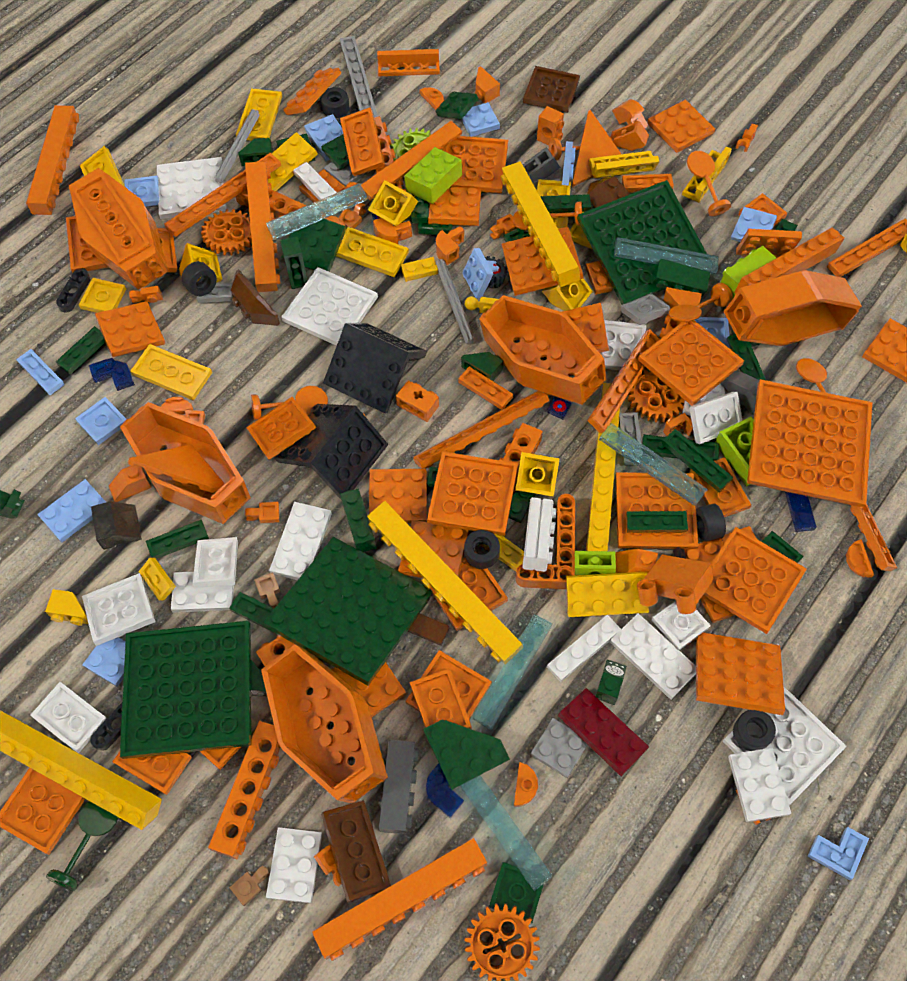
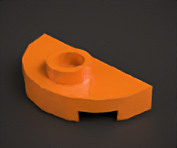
[419,87,444,110]
[161,397,194,415]
[846,539,874,578]
[514,762,538,807]

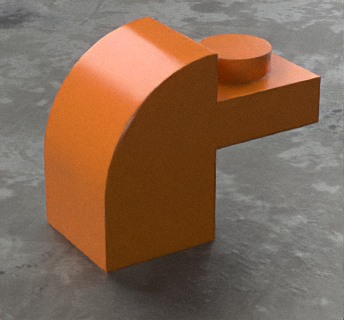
[612,99,648,128]
[373,218,412,244]
[436,226,464,266]

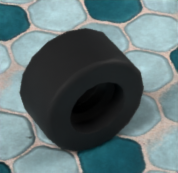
[320,87,350,118]
[181,261,217,297]
[696,504,726,541]
[464,530,500,569]
[733,710,776,751]

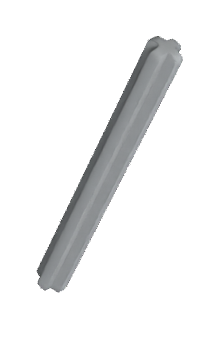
[214,109,260,183]
[436,259,474,344]

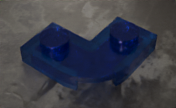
[89,358,135,391]
[426,763,464,819]

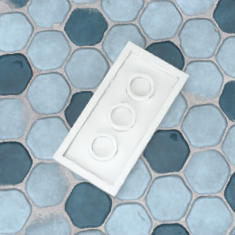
[269,502,332,580]
[610,613,696,700]

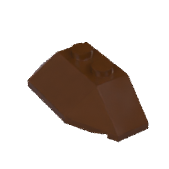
[587,176,630,208]
[231,269,280,326]

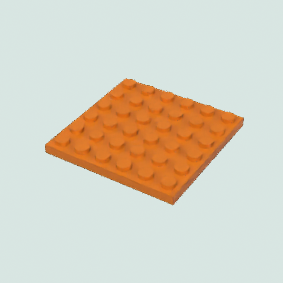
[747,379,872,507]

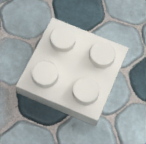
[652,601,710,651]

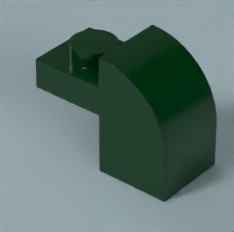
[0,489,25,519]

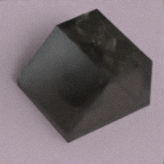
[91,501,142,550]

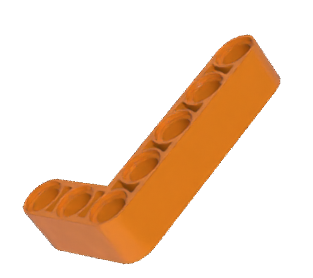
[516,494,575,589]

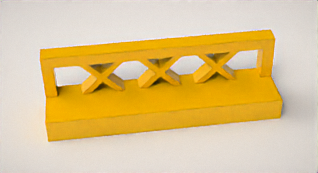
[682,147,732,203]
[589,151,660,178]

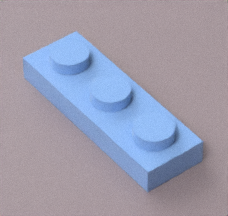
[16,349,65,395]

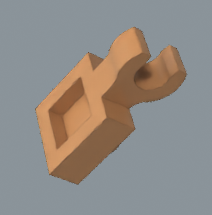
[254,572,280,609]
[229,866,270,906]

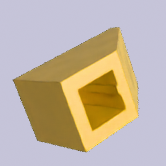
[45,589,89,626]

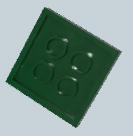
[281,210,347,272]

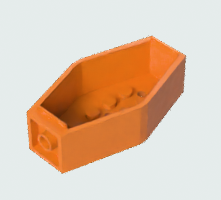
[69,168,168,290]
[724,270,862,346]
[479,295,606,405]
[120,402,251,524]
[261,644,388,803]

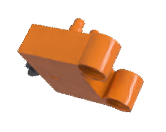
[637,547,713,614]

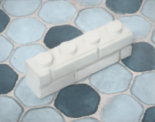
[522,497,557,572]

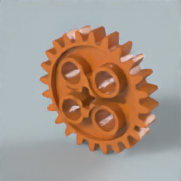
[201,209,252,255]
[628,369,685,423]
[464,903,540,981]

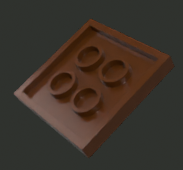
[523,66,580,113]

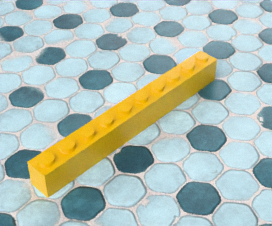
[501,161,580,287]
[586,383,620,551]
[367,501,523,665]
[0,710,162,830]

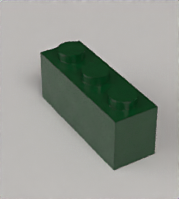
[280,236,307,289]
[651,258,711,297]
[340,488,376,552]

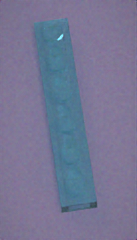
[266,183,367,240]
[614,237,719,275]
[599,423,708,506]
[473,614,552,730]
[460,776,552,891]

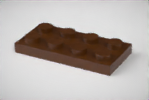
[321,800,391,903]

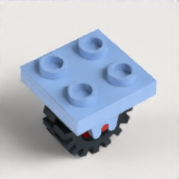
[463,248,508,299]

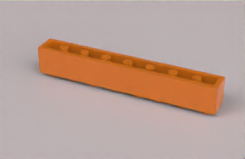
[26,105,79,215]
[245,162,281,292]
[734,227,845,294]
[312,838,487,961]

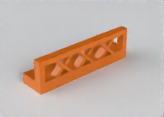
[377,49,440,76]

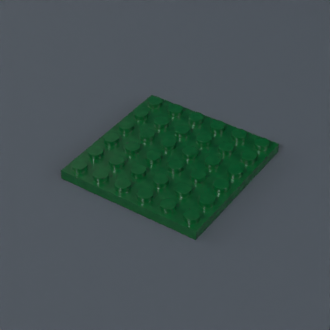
[577,180,714,305]
[263,537,433,686]
[120,620,251,759]

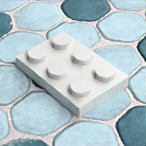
[689,392,742,444]
[193,537,238,588]
[171,572,234,613]
[30,682,107,753]
[728,748,791,823]
[266,828,323,904]

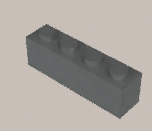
[379,740,419,835]

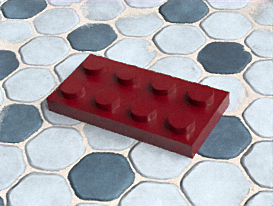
[558,688,649,777]

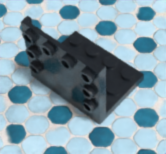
[323,323,427,413]
[274,404,388,499]

